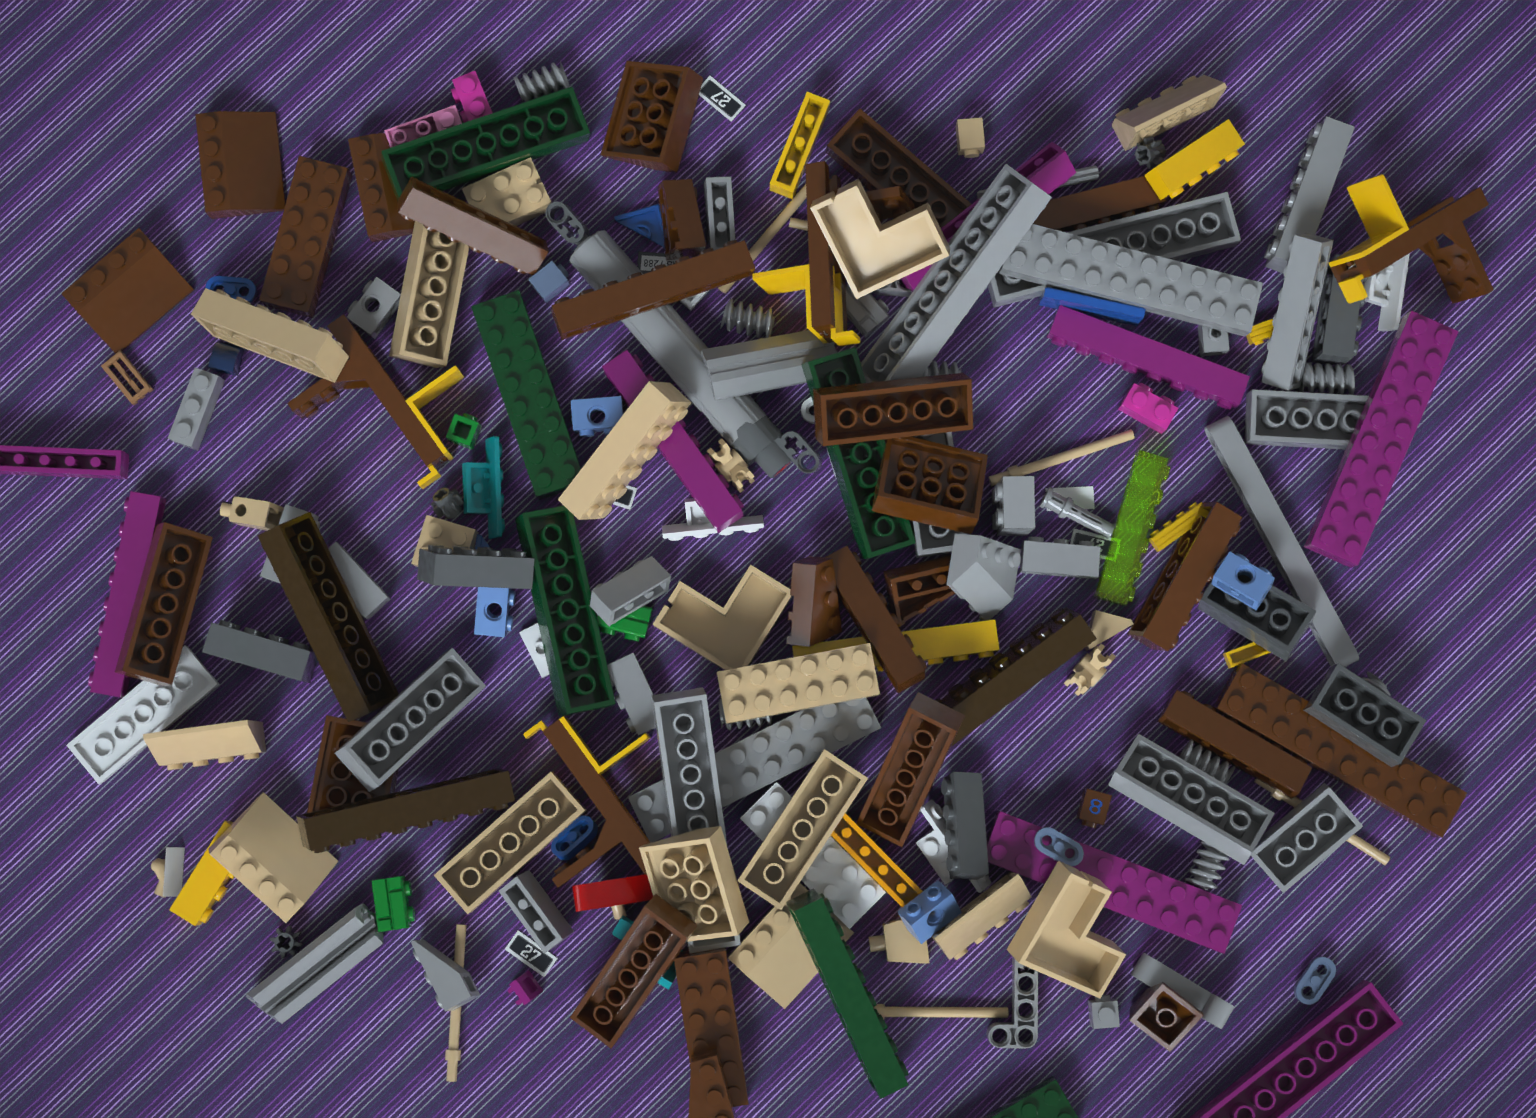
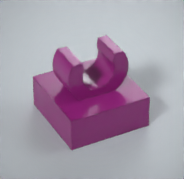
[508,970,543,1005]

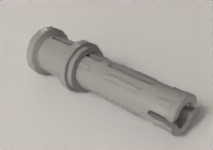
[1039,487,1116,539]

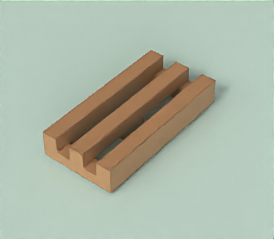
[101,350,154,405]

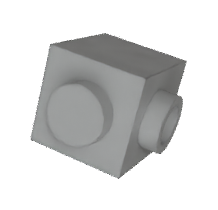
[1198,325,1229,356]
[1088,995,1120,1029]

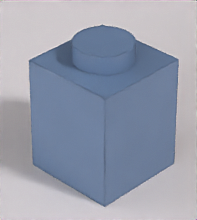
[528,261,570,303]

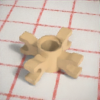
[707,439,755,493]
[1064,644,1116,696]

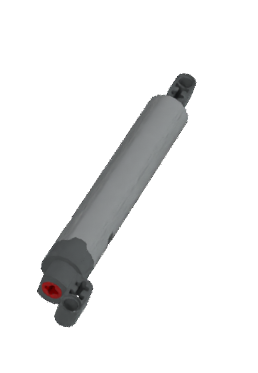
[545,202,822,478]

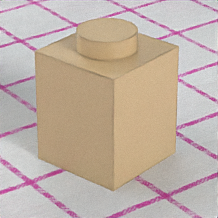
[955,118,985,158]

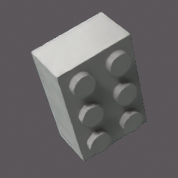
[991,476,1035,536]

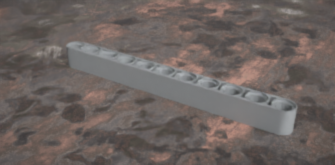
[1204,416,1359,667]

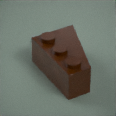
[657,179,706,260]
[883,555,955,626]
[786,556,842,647]
[688,1048,736,1118]

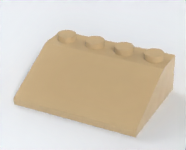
[1112,75,1227,151]
[143,720,266,770]
[208,792,338,923]
[639,826,749,942]
[931,871,1032,960]
[728,883,854,1009]

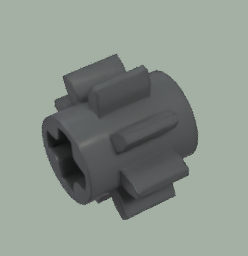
[1134,136,1167,169]
[431,488,464,519]
[269,925,303,958]

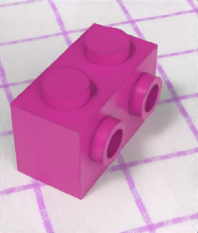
[450,71,492,123]
[1118,383,1178,434]

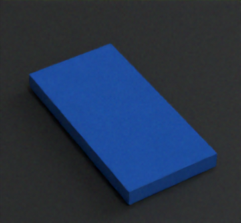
[1039,287,1146,326]

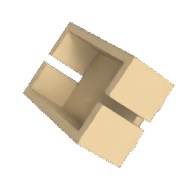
[462,157,552,226]

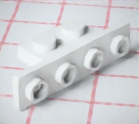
[1364,253,1410,332]
[662,494,764,541]
[916,799,991,893]

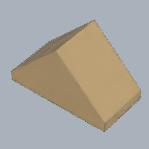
[1085,610,1134,651]

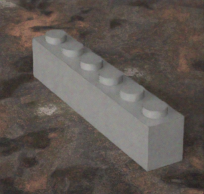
[1261,233,1334,391]

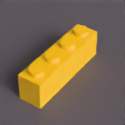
[770,92,830,199]
[1144,119,1245,200]
[169,821,235,926]

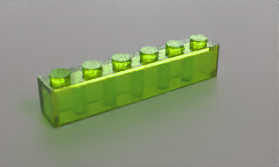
[1094,450,1170,606]

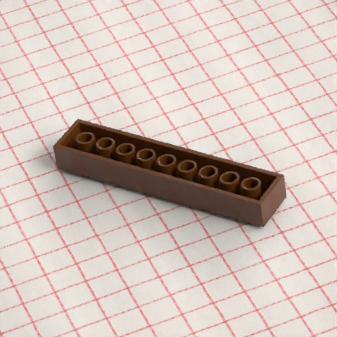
[1213,663,1467,838]

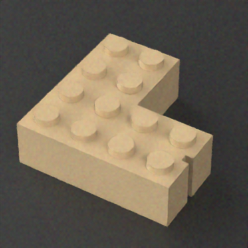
[810,179,950,299]
[653,565,792,670]
[1007,860,1126,998]

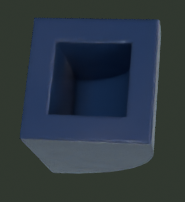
[208,342,244,376]

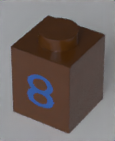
[1076,788,1112,829]

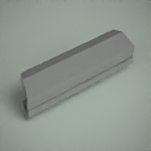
[701,330,837,401]
[245,903,383,1024]

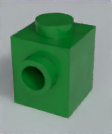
[446,413,482,450]

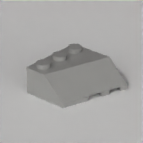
[947,533,1021,621]

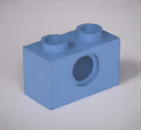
[571,396,624,437]
[1212,551,1275,610]
[474,587,516,637]
[897,880,962,944]

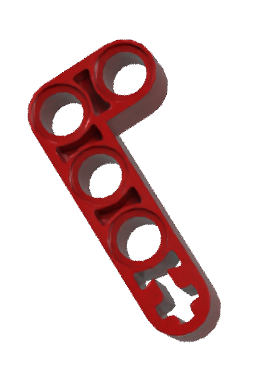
[572,874,653,912]

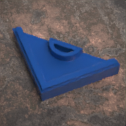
[614,204,665,248]

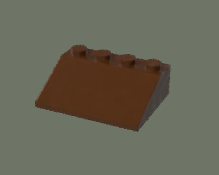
[600,61,703,173]
[195,111,286,219]
[348,133,415,243]
[61,228,194,354]
[872,437,988,534]
[307,715,399,813]

